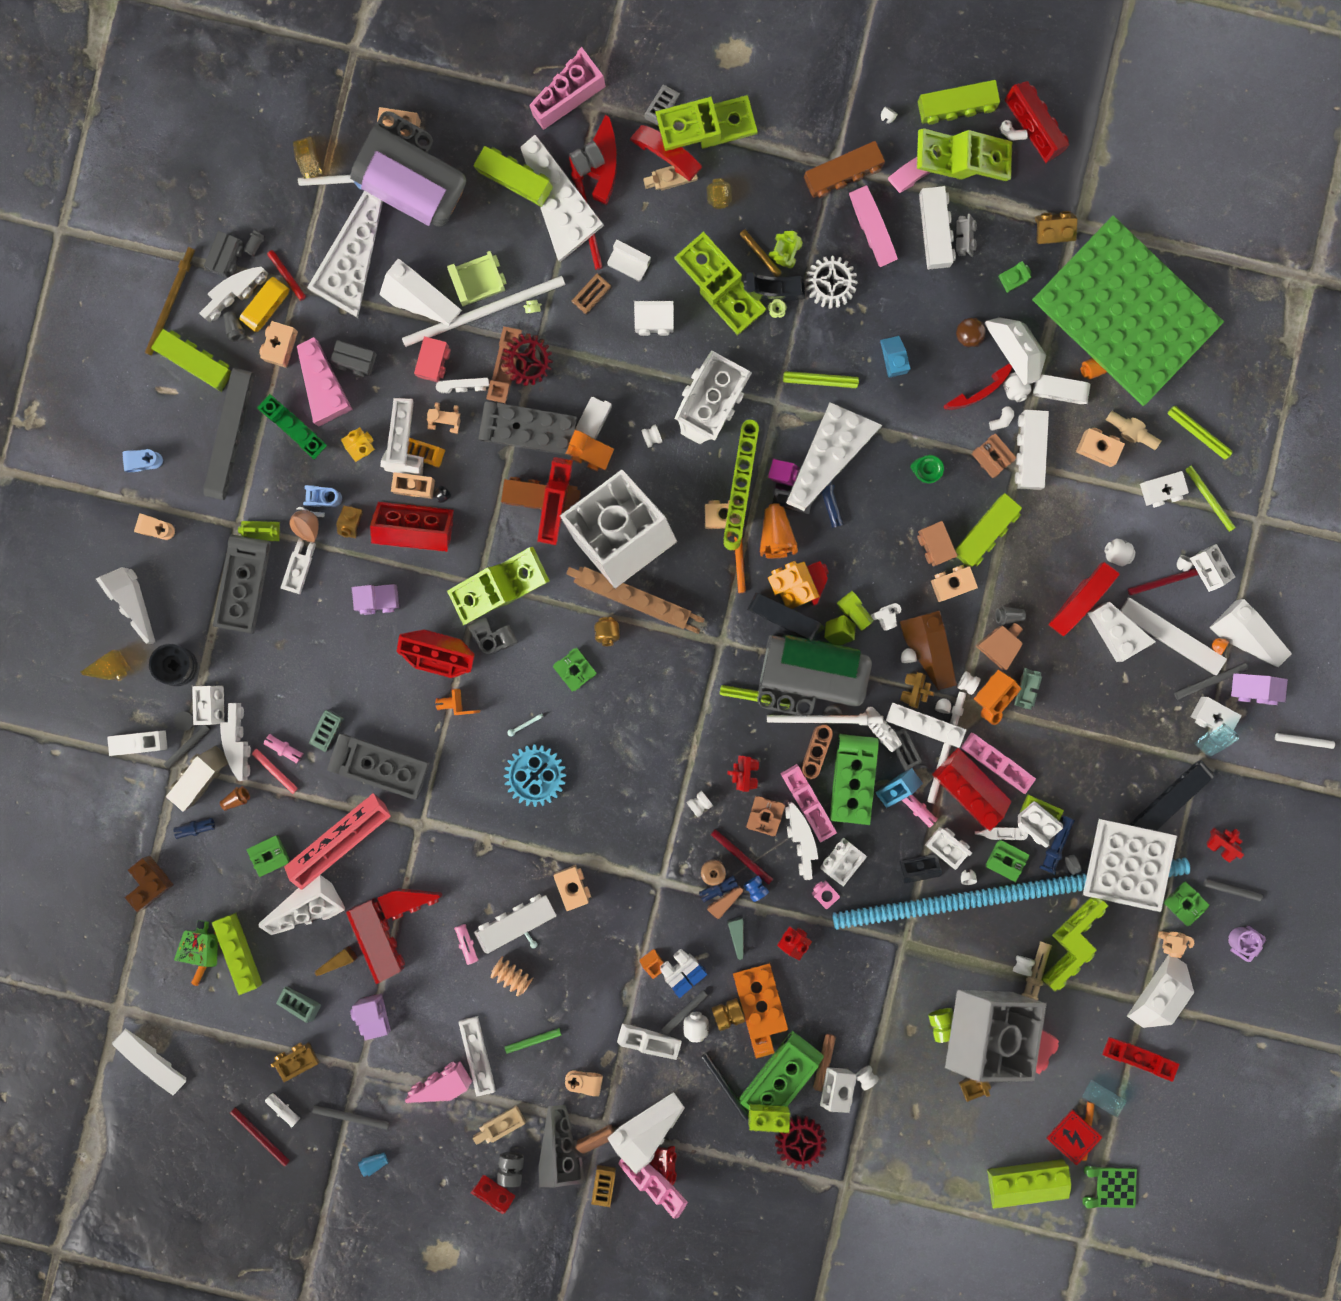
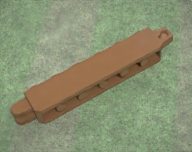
[566,567,705,634]

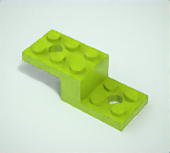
[655,95,757,151]
[917,128,1012,181]
[674,231,766,336]
[447,547,550,625]
[1042,897,1108,991]

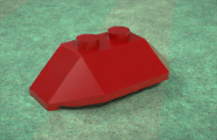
[396,629,475,678]

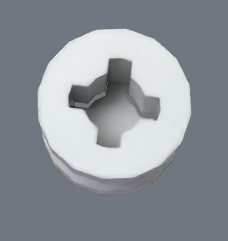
[641,424,662,448]
[957,671,980,695]
[1013,955,1036,976]
[856,1066,879,1090]

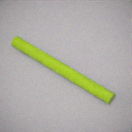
[1185,465,1236,532]

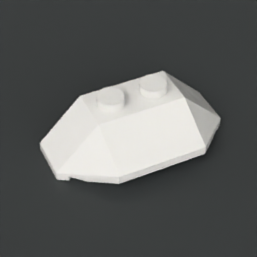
[984,317,1046,385]
[1127,955,1194,1028]

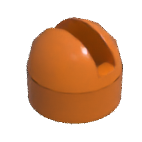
[1212,638,1229,655]

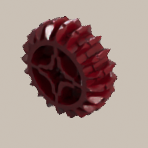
[501,333,553,386]
[775,1115,827,1169]

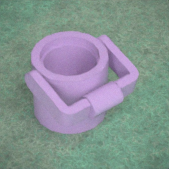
[1229,925,1266,962]

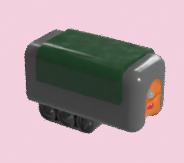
[757,634,872,716]

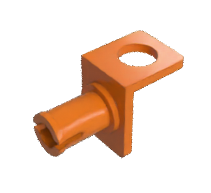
[435,689,480,715]

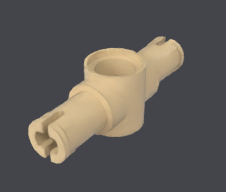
[1106,410,1161,450]

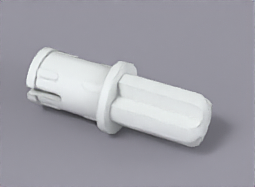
[265,1093,300,1128]

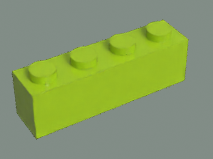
[918,80,1000,125]
[473,146,553,207]
[151,329,232,392]
[955,493,1022,567]
[212,913,262,995]

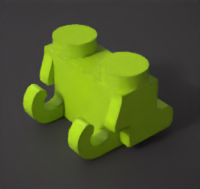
[769,231,803,268]

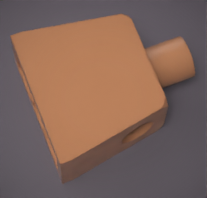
[976,623,1023,670]

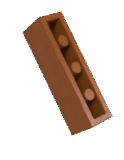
[804,141,885,198]
[501,477,581,512]

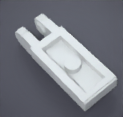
[436,378,491,393]
[281,538,315,594]

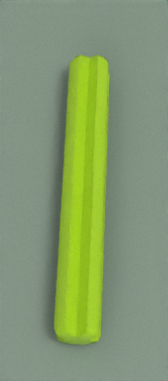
[783,371,859,388]
[1168,406,1233,460]
[720,685,790,707]

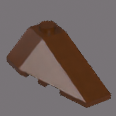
[899,611,957,690]

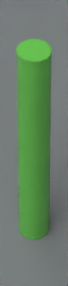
[505,1028,562,1054]

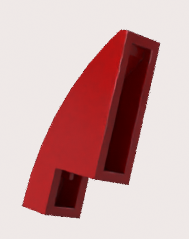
[586,115,617,206]
[537,457,573,545]
[1048,562,1120,636]

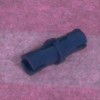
[173,818,215,839]
[699,875,739,903]

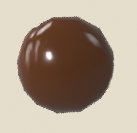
[956,318,986,347]

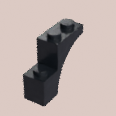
[744,272,806,302]

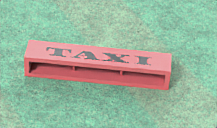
[284,793,391,890]

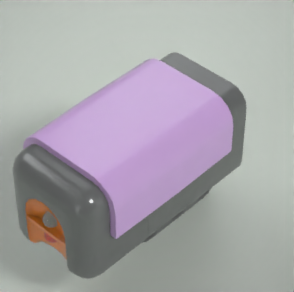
[350,111,466,227]

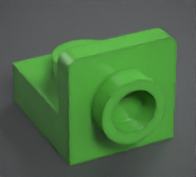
[998,261,1031,293]

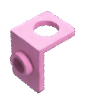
[812,880,840,909]

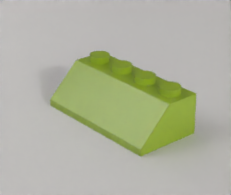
[987,1159,1071,1209]

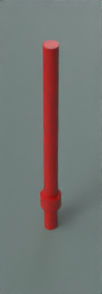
[569,158,603,270]

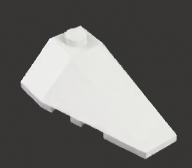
[380,259,462,325]
[96,567,155,644]
[1209,599,1292,667]
[259,875,345,935]
[607,1092,685,1174]

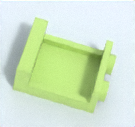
[447,251,507,306]

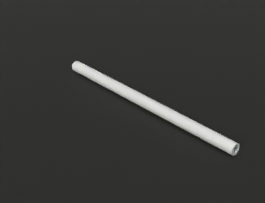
[402,276,565,347]

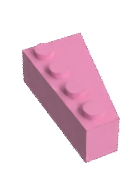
[530,47,606,130]
[297,337,353,427]

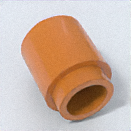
[1080,358,1107,380]

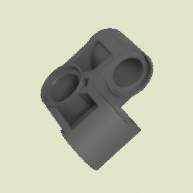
[468,617,518,655]

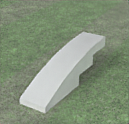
[112,1028,186,1095]

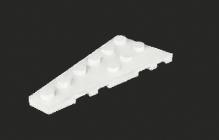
[521,135,604,262]
[307,191,383,318]
[786,403,882,511]

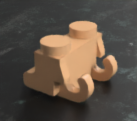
[427,402,461,434]
[1158,931,1194,958]

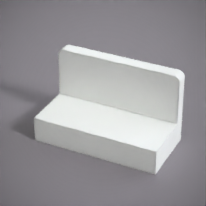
[607,240,651,281]
[575,397,612,440]
[381,450,424,476]

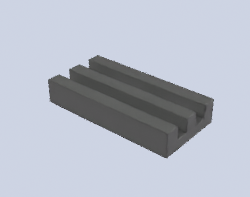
[895,728,922,771]

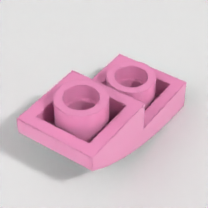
[888,157,930,193]

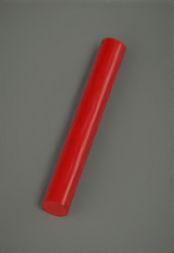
[267,250,306,301]

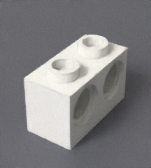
[1190,544,1235,592]

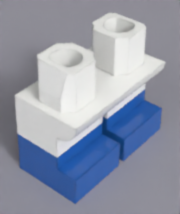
[660,949,707,998]

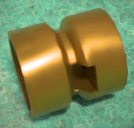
[712,998,746,1031]

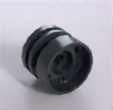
[149,644,198,686]

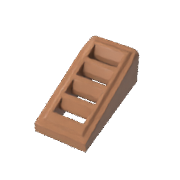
[707,885,743,919]

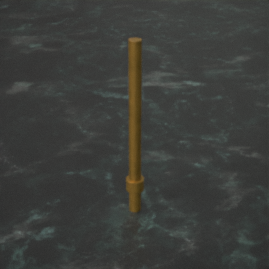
[145,247,195,356]

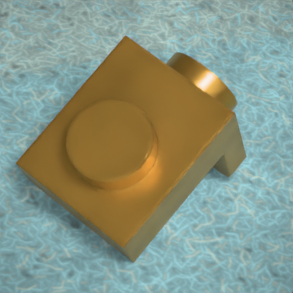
[336,505,363,538]
[959,1078,991,1102]

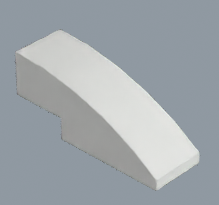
[617,1023,682,1060]

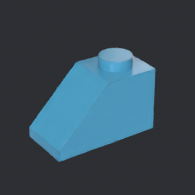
[880,336,910,378]
[875,768,923,808]

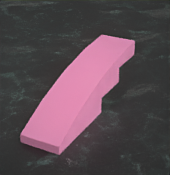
[849,185,898,267]
[960,732,1036,794]
[780,764,837,843]
[618,1159,688,1218]

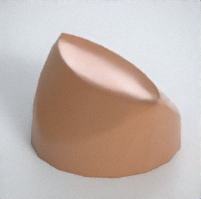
[290,510,319,543]

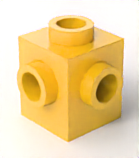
[341,427,375,462]

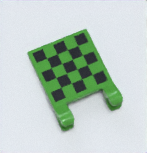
[1082,1166,1137,1208]

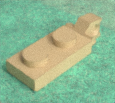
[644,166,698,191]
[473,1105,526,1145]

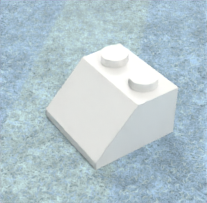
[634,301,673,336]

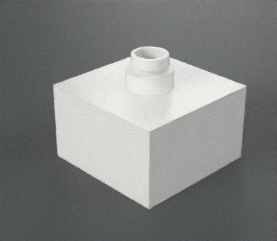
[560,470,677,588]

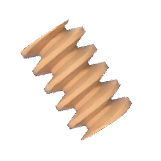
[491,956,533,997]

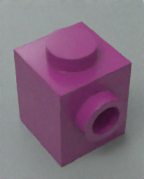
[768,459,800,486]

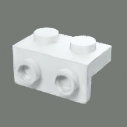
[925,827,972,870]

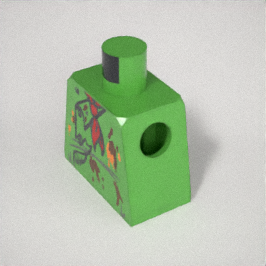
[174,920,218,967]

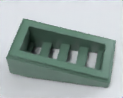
[309,709,344,752]
[727,916,744,960]
[276,986,321,1023]

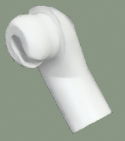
[1000,120,1027,141]
[989,406,1014,431]

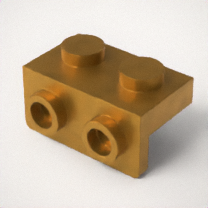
[1035,211,1077,244]
[271,1042,319,1082]

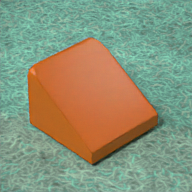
[639,949,664,979]

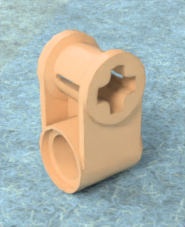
[134,513,175,540]
[565,1070,603,1096]

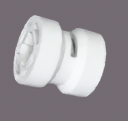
[686,791,713,817]

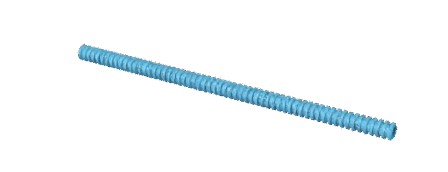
[832,857,1190,930]

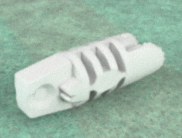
[863,707,902,752]

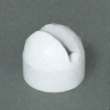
[881,106,898,123]
[1177,555,1193,572]
[901,648,917,663]
[935,699,951,714]
[961,869,977,885]

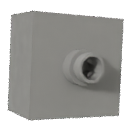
[945,990,1046,1082]

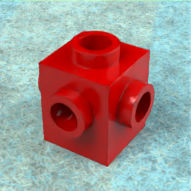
[777,927,812,961]

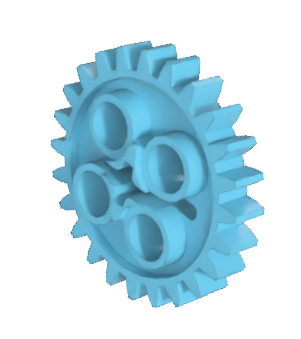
[504,744,567,807]

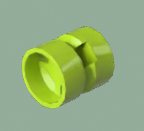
[928,1008,954,1043]

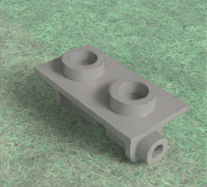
[956,214,977,257]

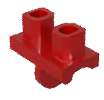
[727,756,759,792]
[1206,828,1244,863]

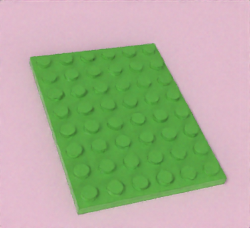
[1032,216,1224,406]

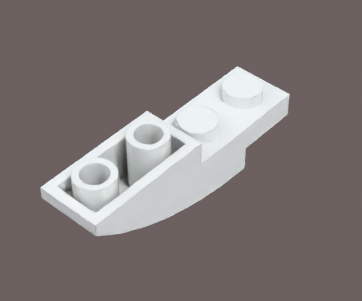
[199,267,268,322]
[220,703,251,781]
[785,802,818,880]

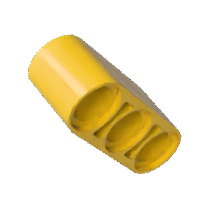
[240,277,290,332]

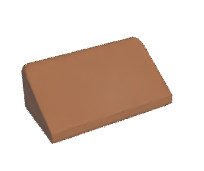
[576,1125,615,1154]

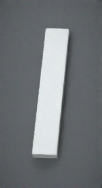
[1120,598,1227,675]

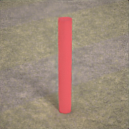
[252,749,298,794]

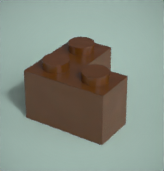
[125,855,174,912]

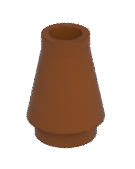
[219,786,250,811]

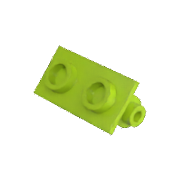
[238,521,280,541]

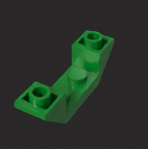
[257,394,327,460]

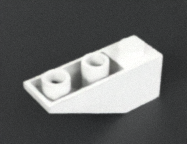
[108,730,167,756]

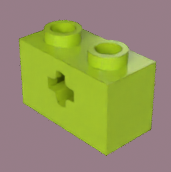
[748,1104,790,1133]

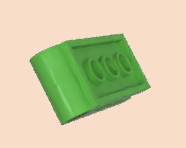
[829,734,879,825]
[739,1031,824,1110]

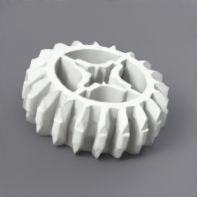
[805,256,858,309]

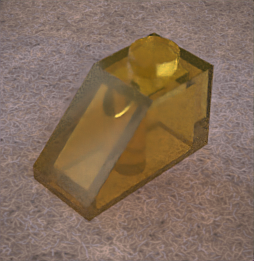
[293,136,322,179]
[81,650,131,681]

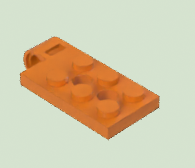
[733,963,788,1059]

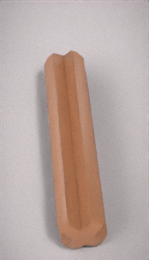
[813,1034,836,1091]

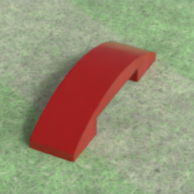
[630,125,702,181]
[943,363,1012,410]
[1102,1037,1180,1082]

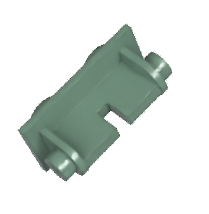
[1014,668,1042,710]

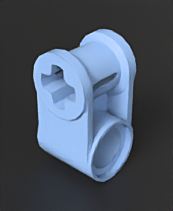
[122,449,163,472]
[303,486,342,507]

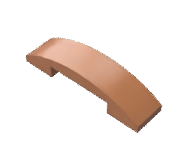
[486,326,522,403]

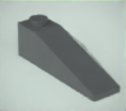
[539,1105,584,1187]

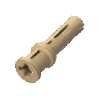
[1021,941,1052,1000]

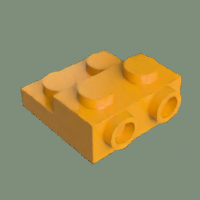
[768,561,819,609]

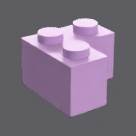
[352,584,399,615]
[1231,674,1288,705]
[351,994,391,1040]

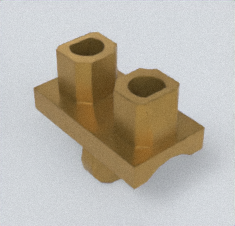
[900,672,934,708]

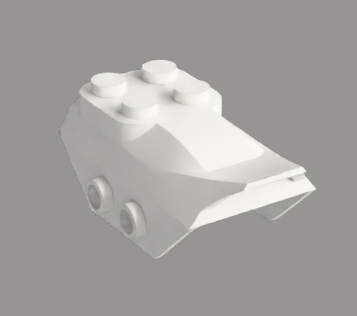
[675,351,752,444]

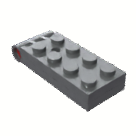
[478,402,577,456]
[213,534,270,634]
[327,733,430,800]

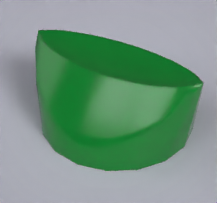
[910,455,944,484]

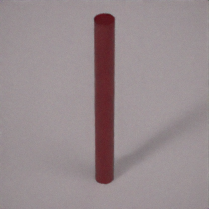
[1127,568,1199,596]
[710,829,773,885]
[230,1107,290,1167]

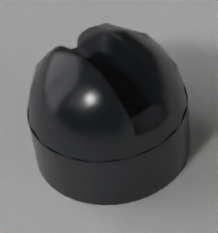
[434,486,451,503]

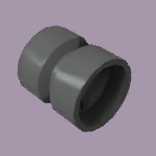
[569,140,605,177]
[496,1152,524,1187]

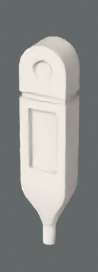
[975,827,1028,840]

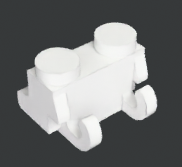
[871,603,901,631]

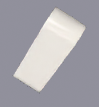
[1033,375,1091,404]

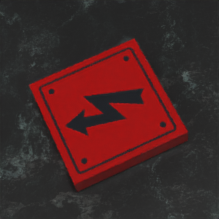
[1046,1109,1102,1166]

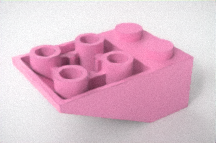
[405,1061,472,1103]

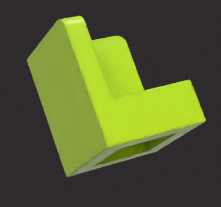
[825,615,856,645]

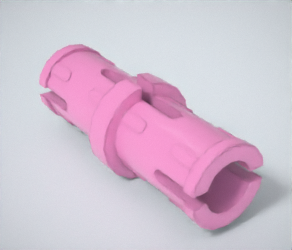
[264,734,303,764]
[902,795,938,827]
[454,924,478,965]

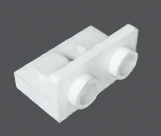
[192,686,225,725]
[1018,801,1063,848]
[820,838,867,886]

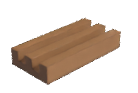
[572,273,611,315]

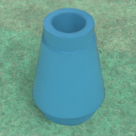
[358,1153,388,1177]

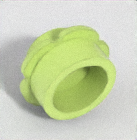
[768,299,787,318]
[523,300,542,313]

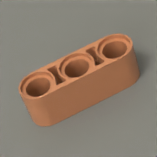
[801,724,833,779]

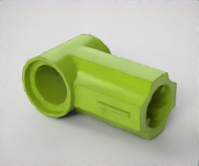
[837,591,874,631]

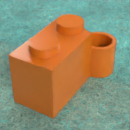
[566,430,614,471]
[974,670,1021,725]

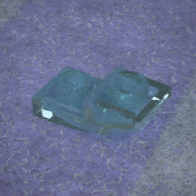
[1195,723,1239,757]
[1082,1080,1127,1118]

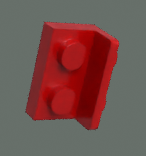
[649,1146,677,1186]
[470,1175,515,1214]

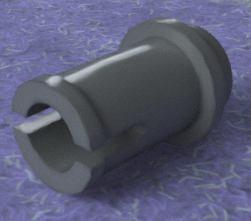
[243,230,264,256]

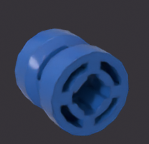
[743,875,769,902]

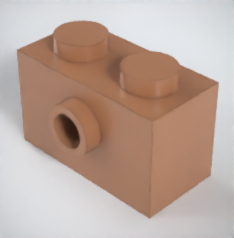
[917,521,957,566]

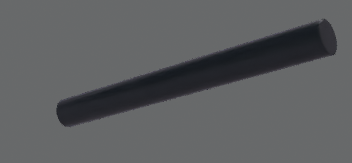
[701,1053,749,1121]

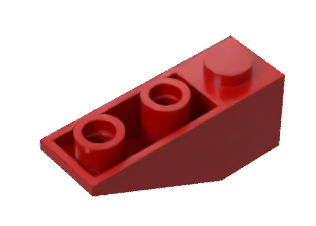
[378,888,442,920]

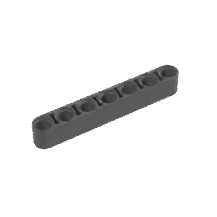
[204,368,255,500]

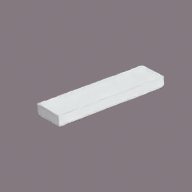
[385,398,414,467]
[458,1016,496,1096]

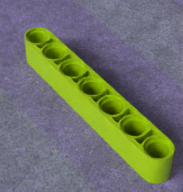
[724,420,759,550]

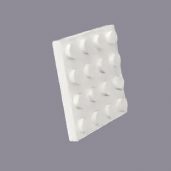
[1083,819,1177,912]

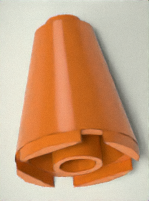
[760,503,798,559]

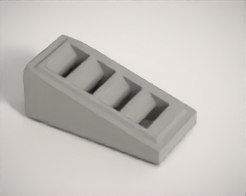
[645,84,680,126]

